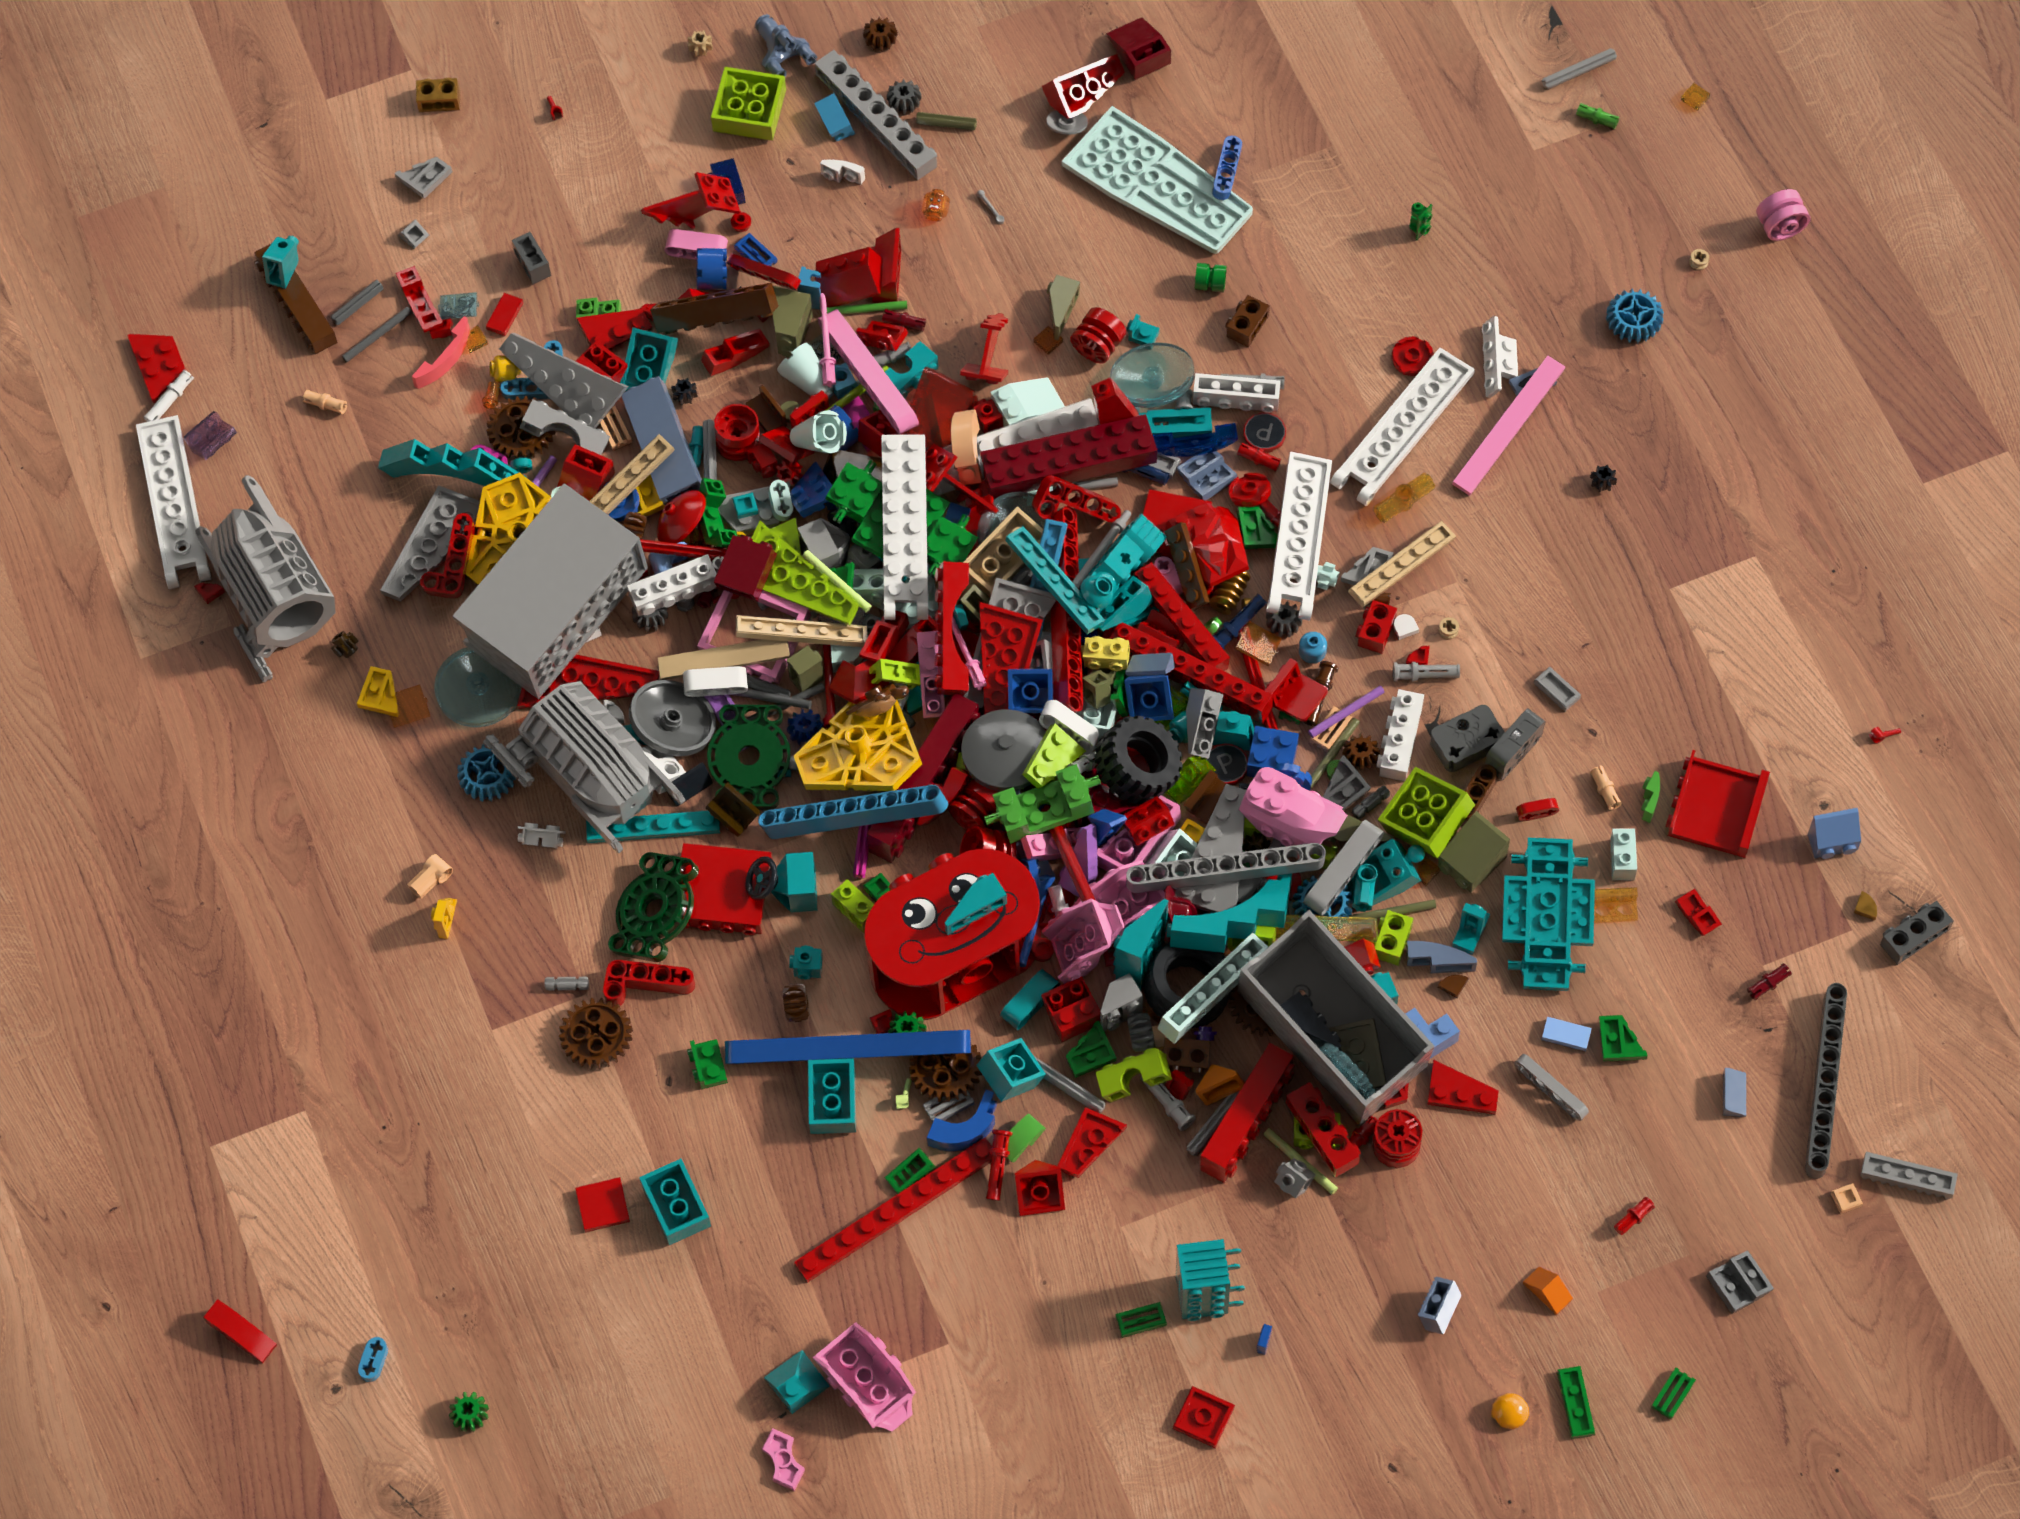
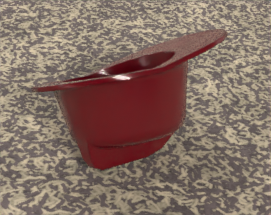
[1165,885,1197,924]

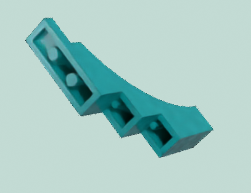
[378,439,527,486]
[1167,873,1292,953]

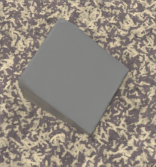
[398,219,429,249]

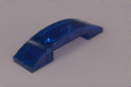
[1153,423,1238,457]

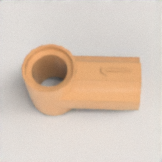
[407,854,453,899]

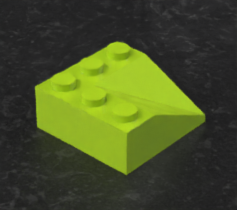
[711,67,786,141]
[1378,767,1475,858]

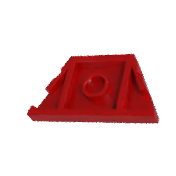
[127,334,186,404]

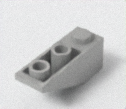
[1186,688,1223,759]

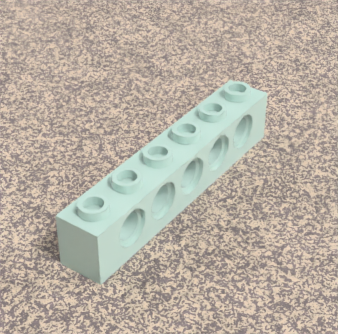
[1157,933,1268,1044]

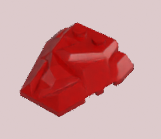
[1156,502,1249,587]

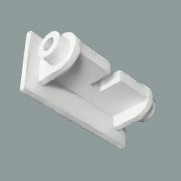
[518,823,565,848]

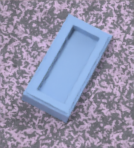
[1541,1017,1592,1051]

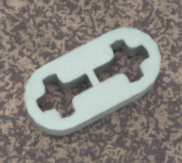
[768,480,793,521]

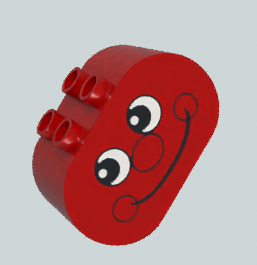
[865,849,1041,1020]

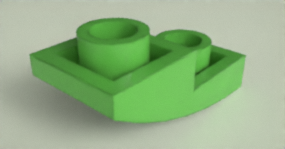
[576,298,621,319]
[1641,771,1660,823]
[1008,1113,1046,1163]

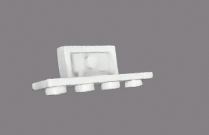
[1482,316,1518,398]

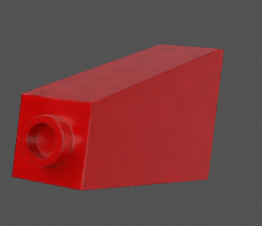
[1091,377,1139,425]

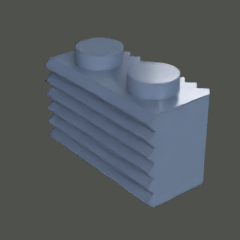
[1418,1277,1462,1334]

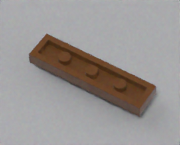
[1164,522,1210,611]

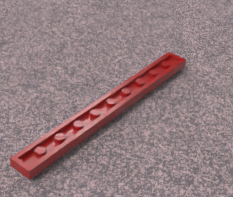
[794,1137,992,1283]

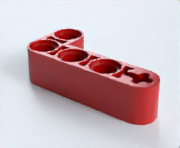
[1032,475,1121,522]
[420,513,475,599]
[603,960,695,1007]

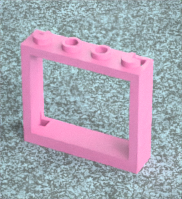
[697,590,811,684]

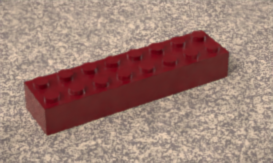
[980,414,1157,500]
[866,693,980,864]

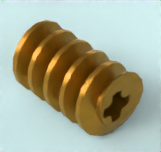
[1210,572,1251,615]

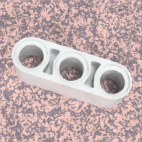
[683,666,748,697]
[1039,700,1099,754]

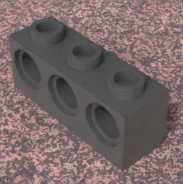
[1880,900,1954,965]

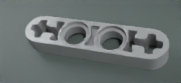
[1514,1054,1589,1121]

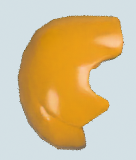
[1491,1393,1529,1430]

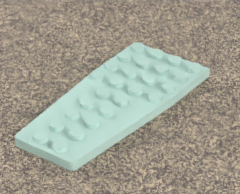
[1062,106,1253,254]

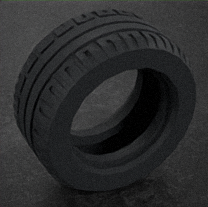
[1144,942,1233,1028]

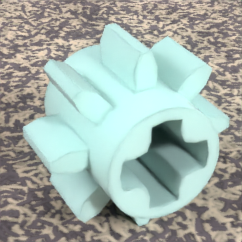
[1316,562,1339,590]

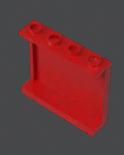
[1665,750,1770,858]
[677,843,773,935]

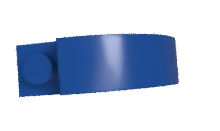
[927,1090,997,1151]

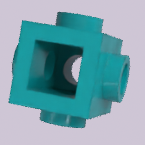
[789,945,823,980]

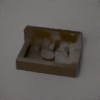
[705,782,761,837]

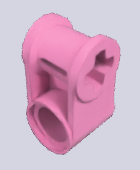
[1154,556,1183,595]

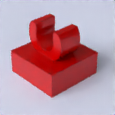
[1165,1069,1194,1101]

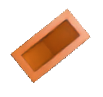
[1196,1064,1245,1106]
[1523,1267,1573,1315]

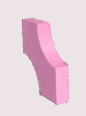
[762,1428,805,1491]

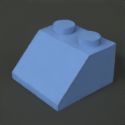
[1808,808,1861,859]

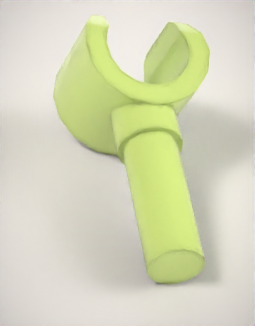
[896,1078,912,1108]

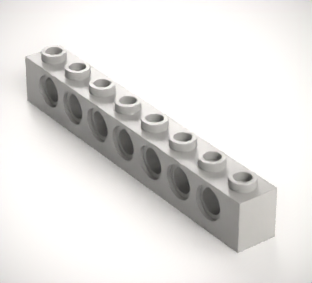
[815,50,937,180]

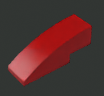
[701,328,770,376]
[859,610,909,662]
[917,767,972,826]
[203,1299,277,1363]

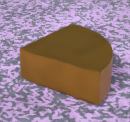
[1854,891,1877,920]

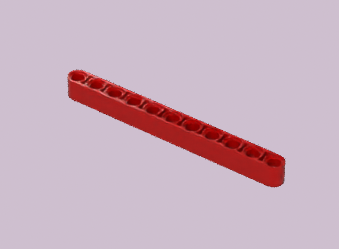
[1049,505,1083,713]

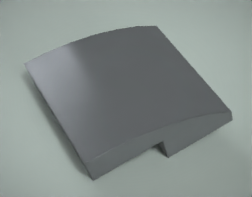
[1706,1250,1774,1314]

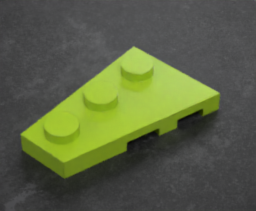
[1022,723,1086,788]

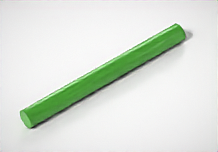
[827,301,908,314]

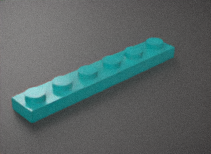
[1005,526,1105,634]
[586,811,720,843]

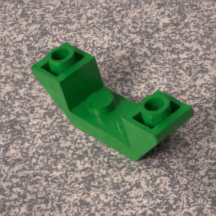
[699,478,738,548]

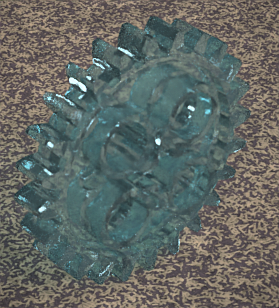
[1320,1042,1376,1100]

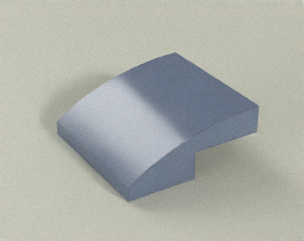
[1176,445,1237,500]

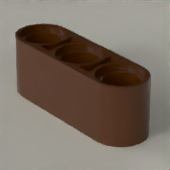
[1461,764,1497,826]

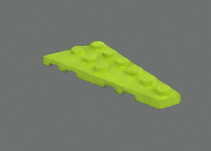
[751,520,859,625]

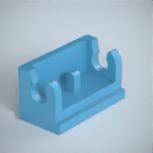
[814,93,855,141]
[797,266,821,310]

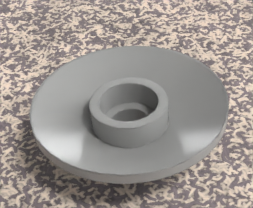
[1047,110,1088,135]

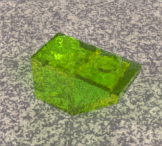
[1167,756,1216,804]

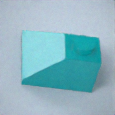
[764,1350,830,1414]

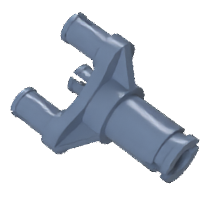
[755,14,817,77]

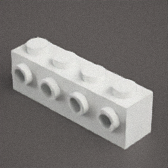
[1193,373,1280,413]
[627,554,717,617]
[1377,689,1424,781]

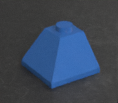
[1008,669,1053,713]
[1124,674,1174,721]

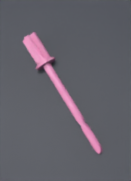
[819,293,836,387]
[952,616,987,690]

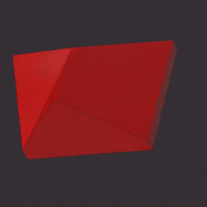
[829,660,889,704]
[1015,1160,1065,1216]

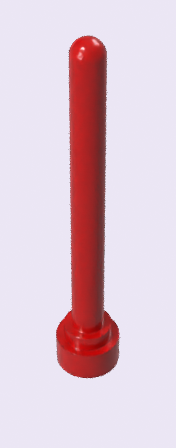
[823,644,836,730]

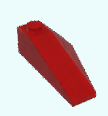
[1041,54,1125,119]

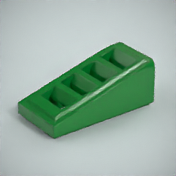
[884,1148,936,1194]

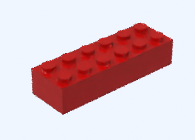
[1200,1043,1295,1183]

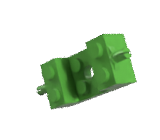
[984,764,1101,844]

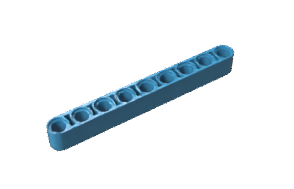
[758,785,948,839]

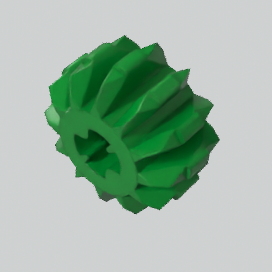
[888,1011,927,1033]
[449,1392,489,1432]

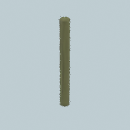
[1310,718,1360,789]
[1348,899,1436,924]

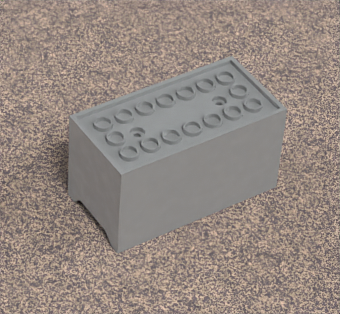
[453,483,648,699]
[1237,910,1434,1126]

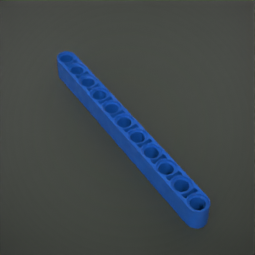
[725,1030,971,1064]

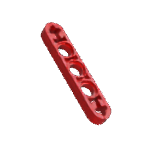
[726,253,802,291]

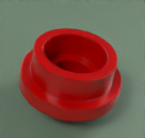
[731,212,752,232]

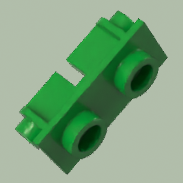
[1409,202,1433,241]

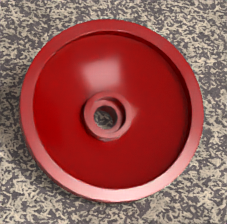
[657,490,706,543]

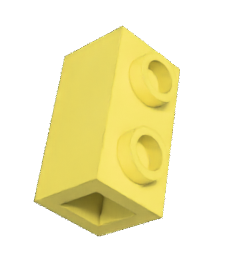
[1081,636,1130,671]

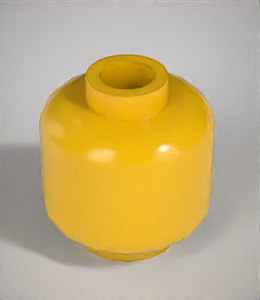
[489,355,521,382]

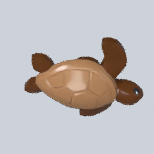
[846,683,909,717]

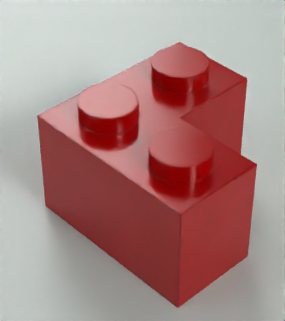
[858,410,905,458]

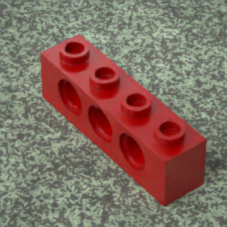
[1286,1082,1361,1178]

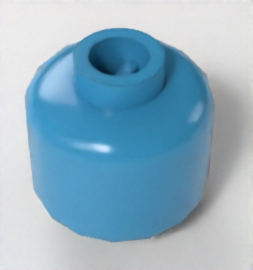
[1299,631,1327,664]

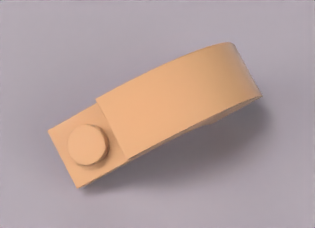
[951,409,983,485]

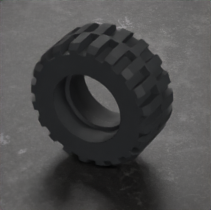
[1095,716,1183,804]

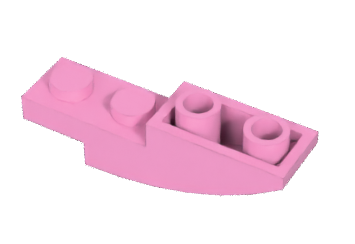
[917,631,945,719]
[1021,827,1104,861]

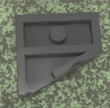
[1323,755,1371,811]

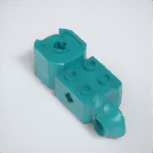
[1081,514,1166,609]

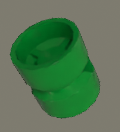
[1194,263,1227,293]

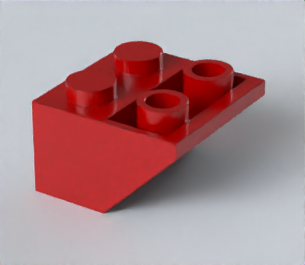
[576,341,628,383]
[557,444,615,501]
[1041,976,1101,1042]

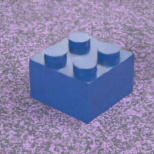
[1247,726,1299,777]

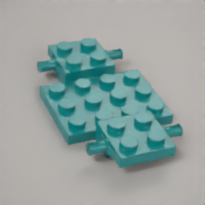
[1502,837,1595,991]

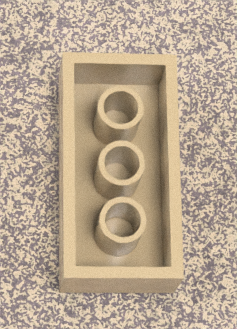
[963,506,1043,598]

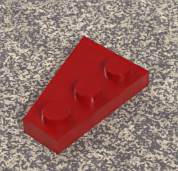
[1057,1107,1127,1178]

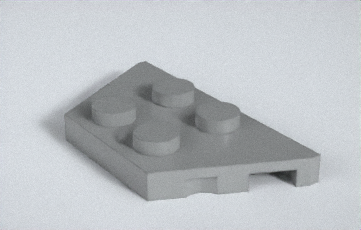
[718,482,791,534]

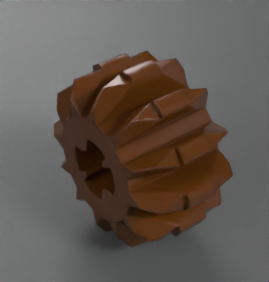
[863,16,898,52]
[622,512,647,540]
[1342,733,1380,772]
[782,983,810,1022]

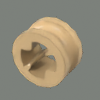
[1689,249,1709,270]
[1439,617,1459,640]

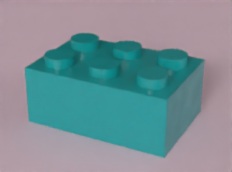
[808,1058,856,1134]
[639,1159,711,1246]

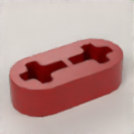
[1516,798,1559,821]

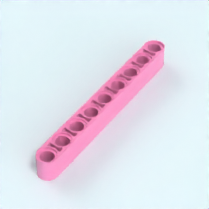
[818,309,919,434]

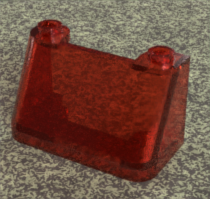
[903,367,978,453]

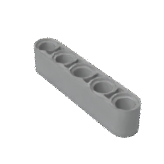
[1303,820,1384,916]

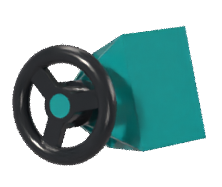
[745,852,818,913]

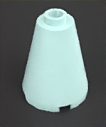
[777,343,834,399]
[790,410,847,454]

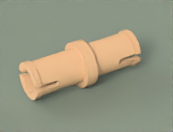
[303,390,347,414]
[1590,766,1622,810]

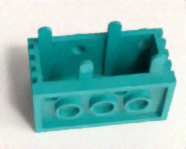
[1176,1239,1245,1321]

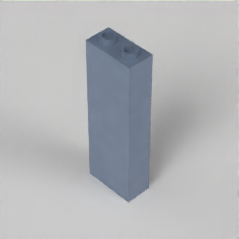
[622,376,702,505]

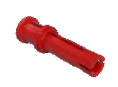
[986,1129,1013,1201]

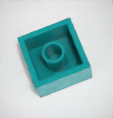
[977,1038,1046,1102]

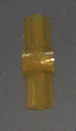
[1373,473,1436,523]

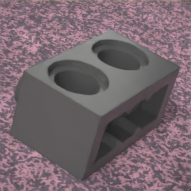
[512,232,551,284]

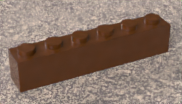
[254,243,338,354]
[650,283,779,334]

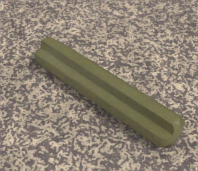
[916,112,977,130]

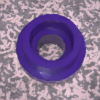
[1194,1027,1217,1041]

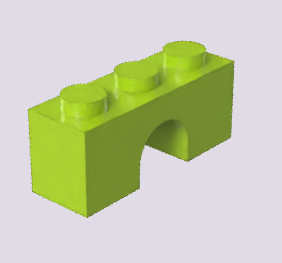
[1096,1048,1172,1103]

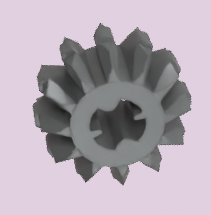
[887,78,922,115]
[1266,600,1302,638]
[631,607,669,632]
[1127,1013,1155,1052]

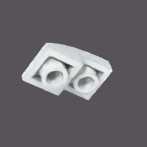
[820,160,865,185]

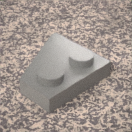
[394,157,453,199]
[1341,547,1394,585]

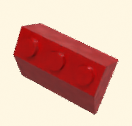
[871,228,902,303]
[815,247,883,307]

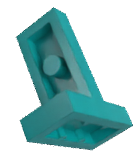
[1452,903,1490,955]

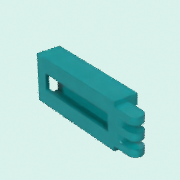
[1139,408,1212,440]

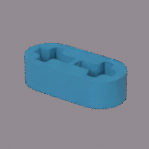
[358,1337,388,1382]

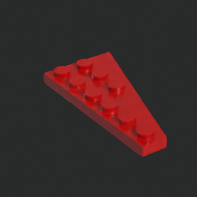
[979,602,1043,715]
[517,655,660,709]

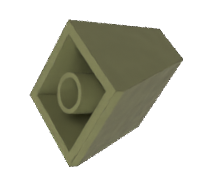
[772,286,813,358]
[1438,811,1510,893]

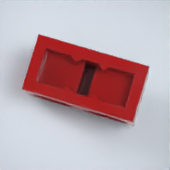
[1355,600,1398,654]

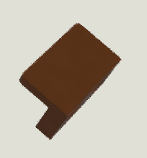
[746,384,787,432]
[1184,770,1226,824]

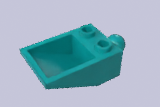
[1346,839,1425,912]

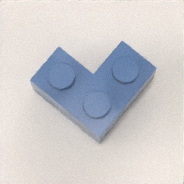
[1405,1008,1460,1059]

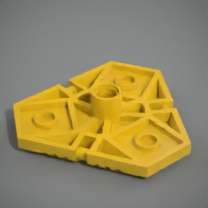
[465,472,551,585]
[794,699,922,791]

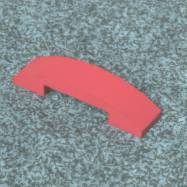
[412,316,470,389]

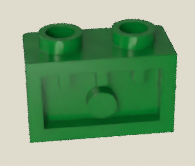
[687,1039,728,1090]

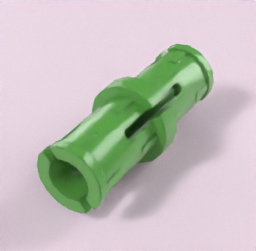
[1576,103,1620,129]

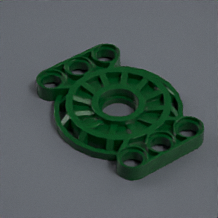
[707,704,791,810]
[608,852,699,962]

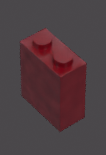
[714,535,777,602]

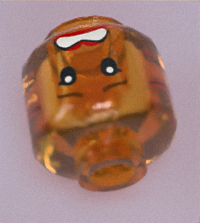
[921,189,950,222]

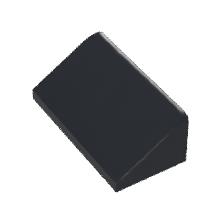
[667,762,713,806]

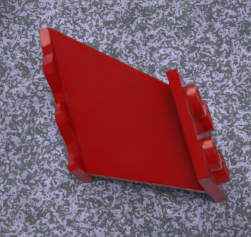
[641,172,741,229]
[960,313,1009,384]
[925,443,998,515]

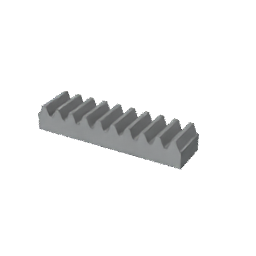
[1860,1152,1958,1200]

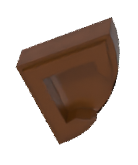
[1437,975,1469,998]

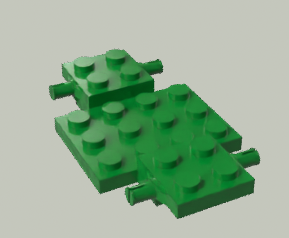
[825,460,978,578]

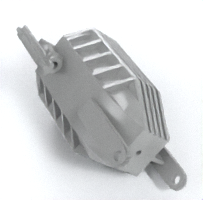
[195,475,336,682]
[483,681,685,853]

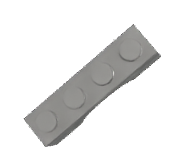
[520,399,610,455]

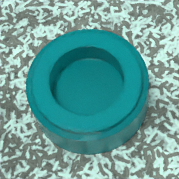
[510,458,532,474]

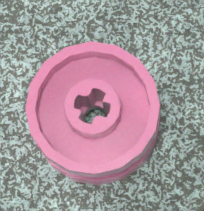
[1756,189,1810,241]

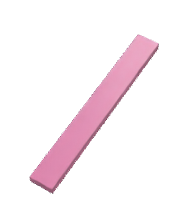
[1452,356,1565,496]

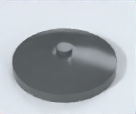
[629,680,716,756]
[961,709,1046,791]

